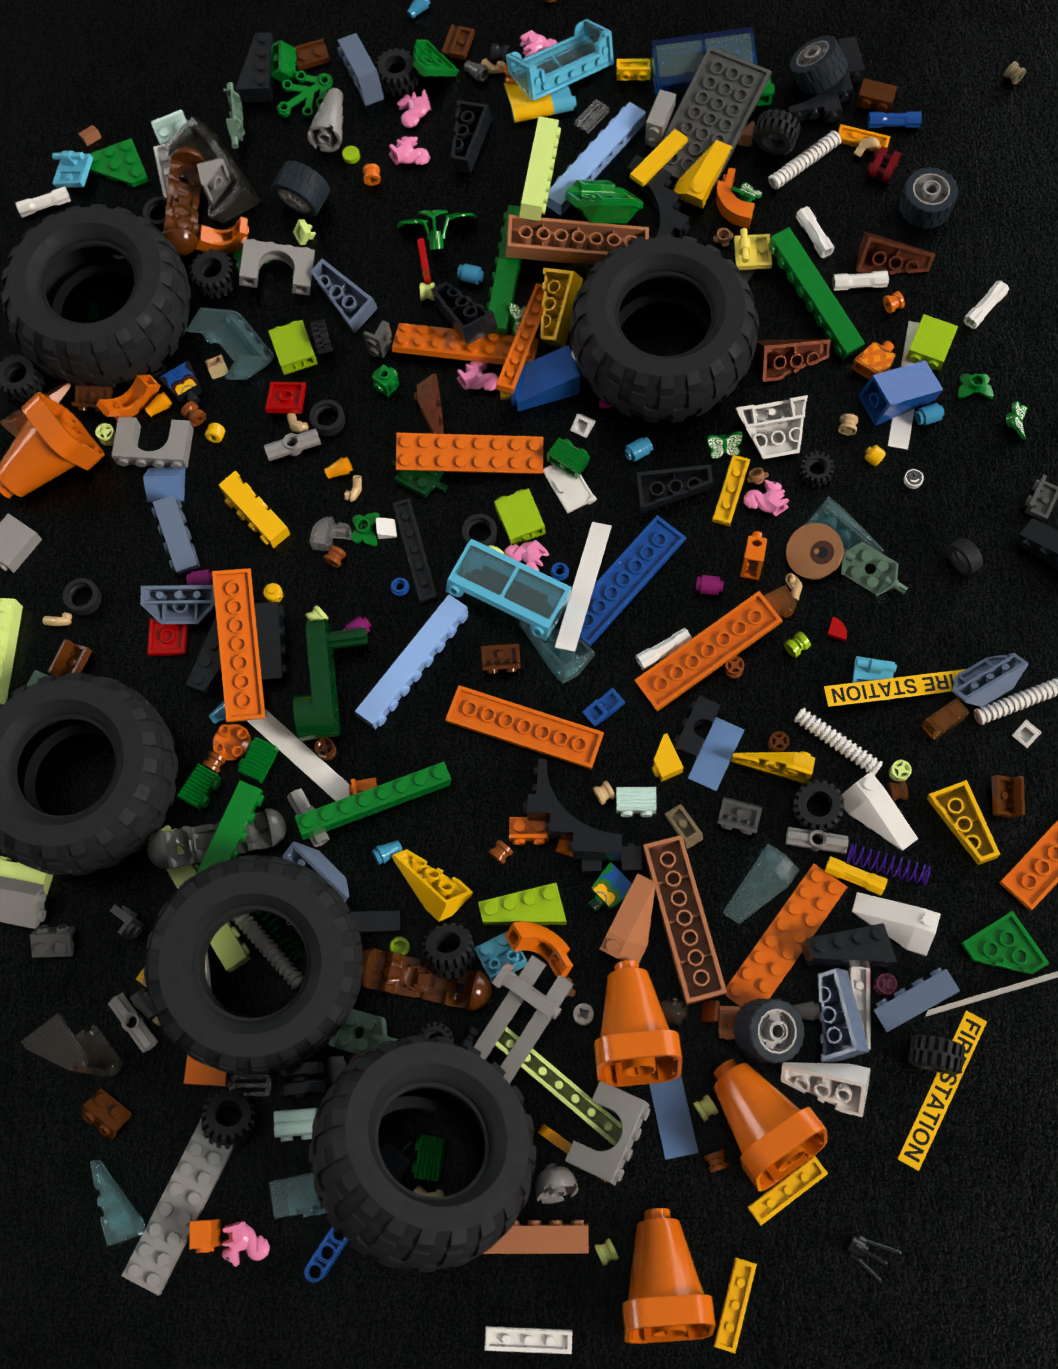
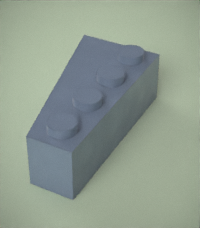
[310,259,377,334]
[152,495,200,574]
[874,967,960,1032]
[818,968,869,1063]

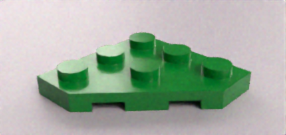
[413,40,459,77]
[90,138,149,187]
[961,911,1049,975]

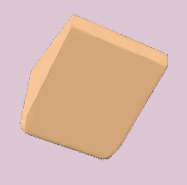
[205,355,229,379]

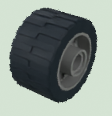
[789,36,848,94]
[271,161,330,217]
[899,167,958,229]
[733,999,805,1064]

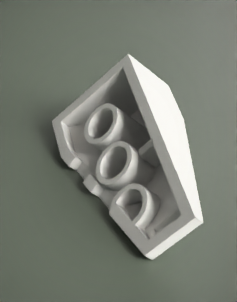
[852,892,940,956]

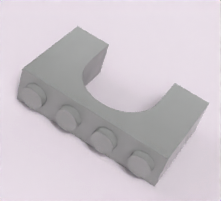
[239,239,315,296]
[112,417,194,468]
[565,1081,650,1185]

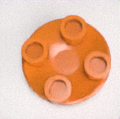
[212,724,251,760]

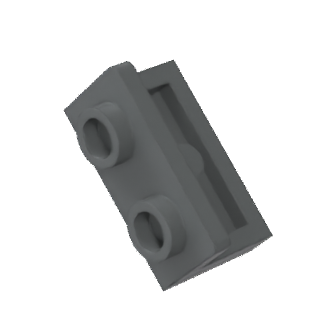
[363,320,393,358]
[1024,475,1058,522]
[718,797,762,835]
[110,905,144,940]
[30,924,76,958]

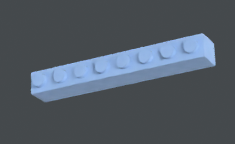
[546,102,646,215]
[355,595,468,730]

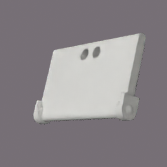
[543,464,597,513]

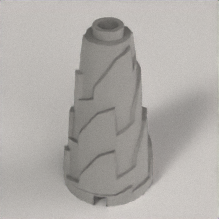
[308,88,343,152]

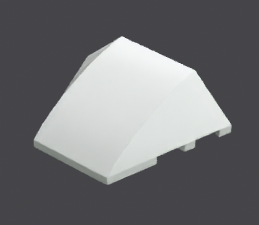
[735,395,808,459]

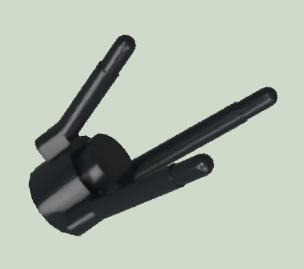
[846,1235,902,1282]

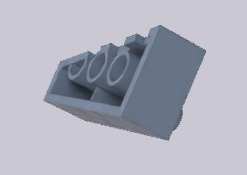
[337,33,384,106]

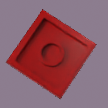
[417,238,431,285]
[265,382,307,414]
[147,618,188,656]

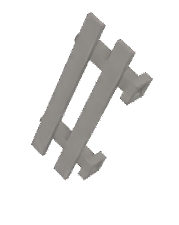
[474,955,574,1084]

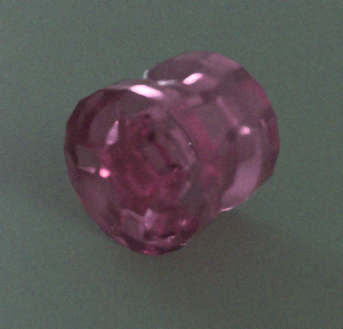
[874,973,897,996]

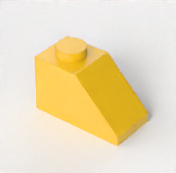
[652,733,684,782]

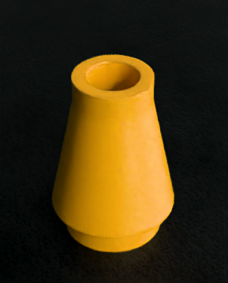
[144,392,173,417]
[324,457,353,479]

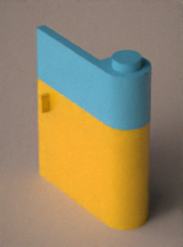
[504,79,577,123]

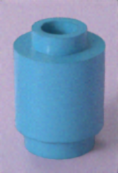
[457,264,484,285]
[915,403,944,426]
[624,437,653,462]

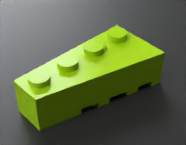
[478,883,567,925]

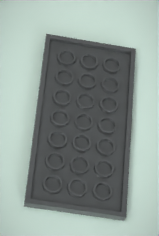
[662,46,772,195]

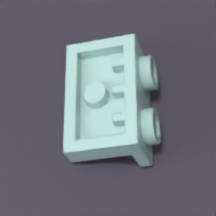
[151,110,193,145]

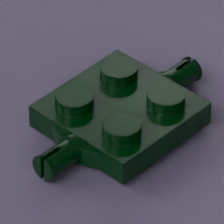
[392,458,448,498]

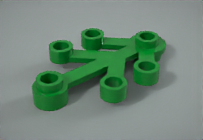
[277,71,333,118]

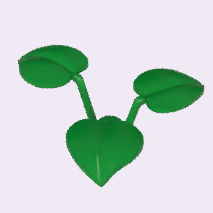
[397,209,476,249]

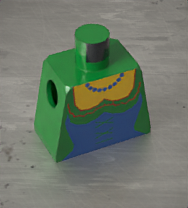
[588,862,632,912]

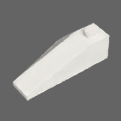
[841,772,918,851]
[781,1062,870,1117]

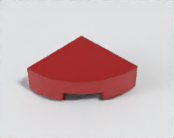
[827,617,847,641]

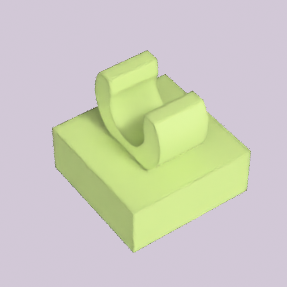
[293,219,316,245]

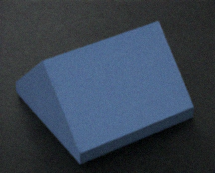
[143,467,185,503]

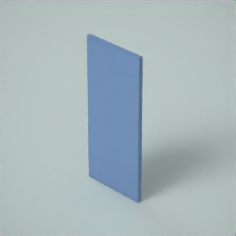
[688,717,744,791]
[649,1077,698,1160]

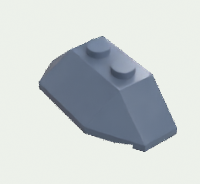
[140,585,215,625]
[952,653,1028,707]
[282,842,349,902]

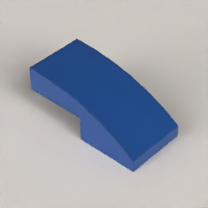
[583,688,626,726]

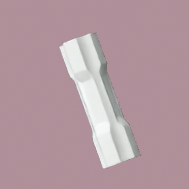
[16,186,71,217]
[796,206,835,258]
[832,270,889,291]
[963,281,1009,329]
[635,628,692,670]

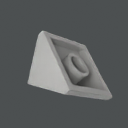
[197,158,232,206]

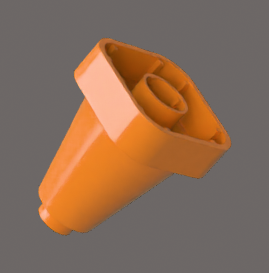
[0,392,105,498]
[594,960,682,1087]
[714,1059,828,1192]
[622,1208,715,1344]

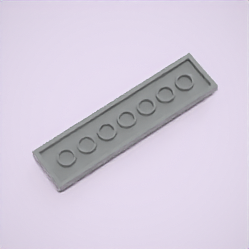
[122,1118,234,1295]

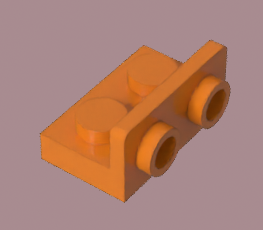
[509,817,549,845]

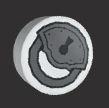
[904,469,924,489]

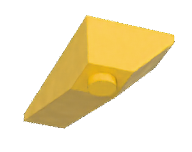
[673,140,732,209]
[731,751,815,784]
[392,849,473,922]

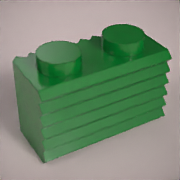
[271,40,297,82]
[546,437,590,479]
[238,737,279,784]
[177,763,221,811]
[411,1134,447,1182]

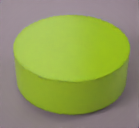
[342,146,360,164]
[390,937,410,956]

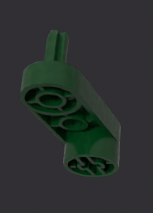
[293,618,368,741]

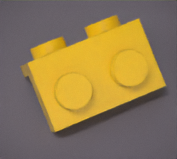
[617,59,651,81]

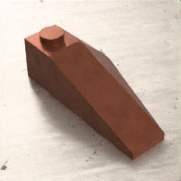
[856,232,935,275]
[755,339,831,382]
[414,374,444,434]

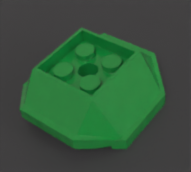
[565,180,643,223]

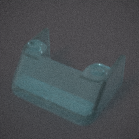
[187,308,274,380]
[269,1173,327,1219]

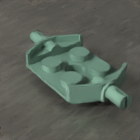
[223,82,245,149]
[841,542,908,596]
[329,1009,399,1056]

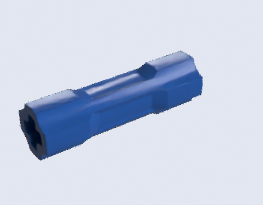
[867,111,922,128]

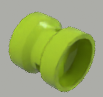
[784,631,811,658]

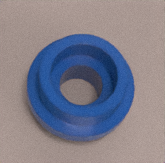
[550,563,569,581]
[391,578,409,596]

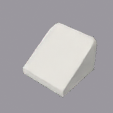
[570,414,596,438]
[376,517,397,539]
[1012,720,1041,748]

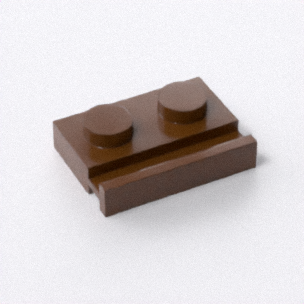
[442,24,475,60]
[294,39,330,71]

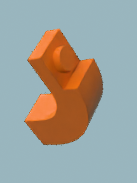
[716,168,755,228]
[196,217,249,253]
[96,375,161,421]
[505,922,573,978]

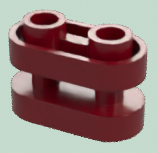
[867,146,902,183]

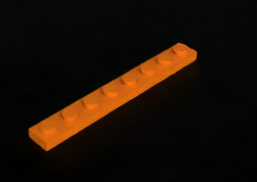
[496,283,544,394]

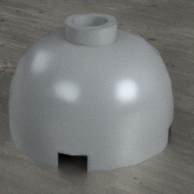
[535,1163,578,1204]

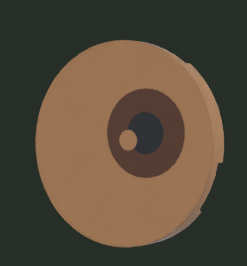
[786,523,844,580]

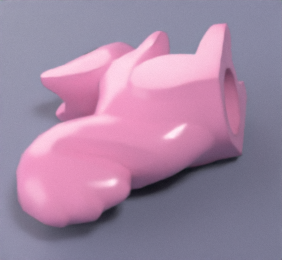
[520,30,558,66]
[397,90,431,128]
[389,136,430,165]
[457,361,498,391]
[743,480,789,516]
[504,540,549,571]
[221,1221,270,1267]

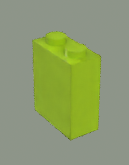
[906,314,958,371]
[269,320,318,375]
[494,489,546,545]

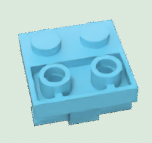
[52,151,93,188]
[852,656,897,701]
[474,932,527,984]

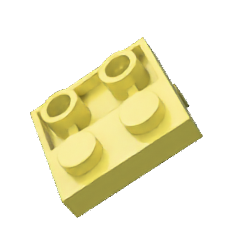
[734,228,772,270]

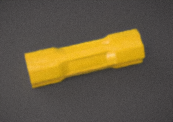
[824,856,888,896]

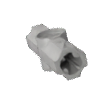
[264,428,321,461]
[287,788,329,847]
[786,827,849,854]
[108,993,158,1053]

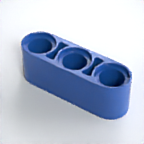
[305,1227,348,1282]

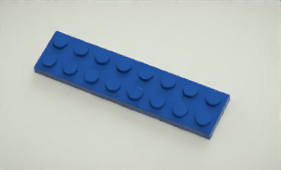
[561,515,686,648]

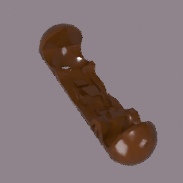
[163,146,205,256]
[361,948,492,1011]

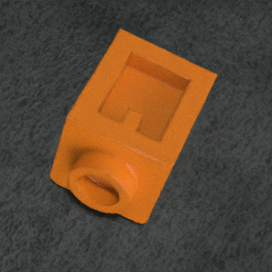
[349,777,377,796]

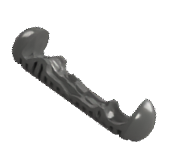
[147,808,286,869]

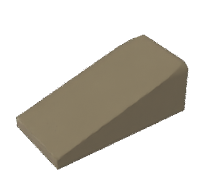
[664,804,703,849]

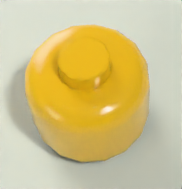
[205,423,225,443]
[865,445,886,466]
[263,583,283,602]

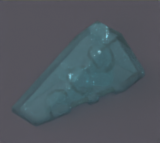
[805,496,884,564]
[519,621,595,683]
[723,844,800,924]
[90,1160,145,1246]

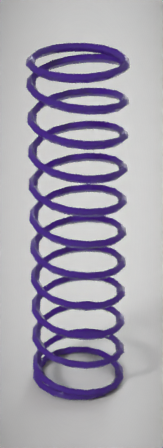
[846,843,931,886]

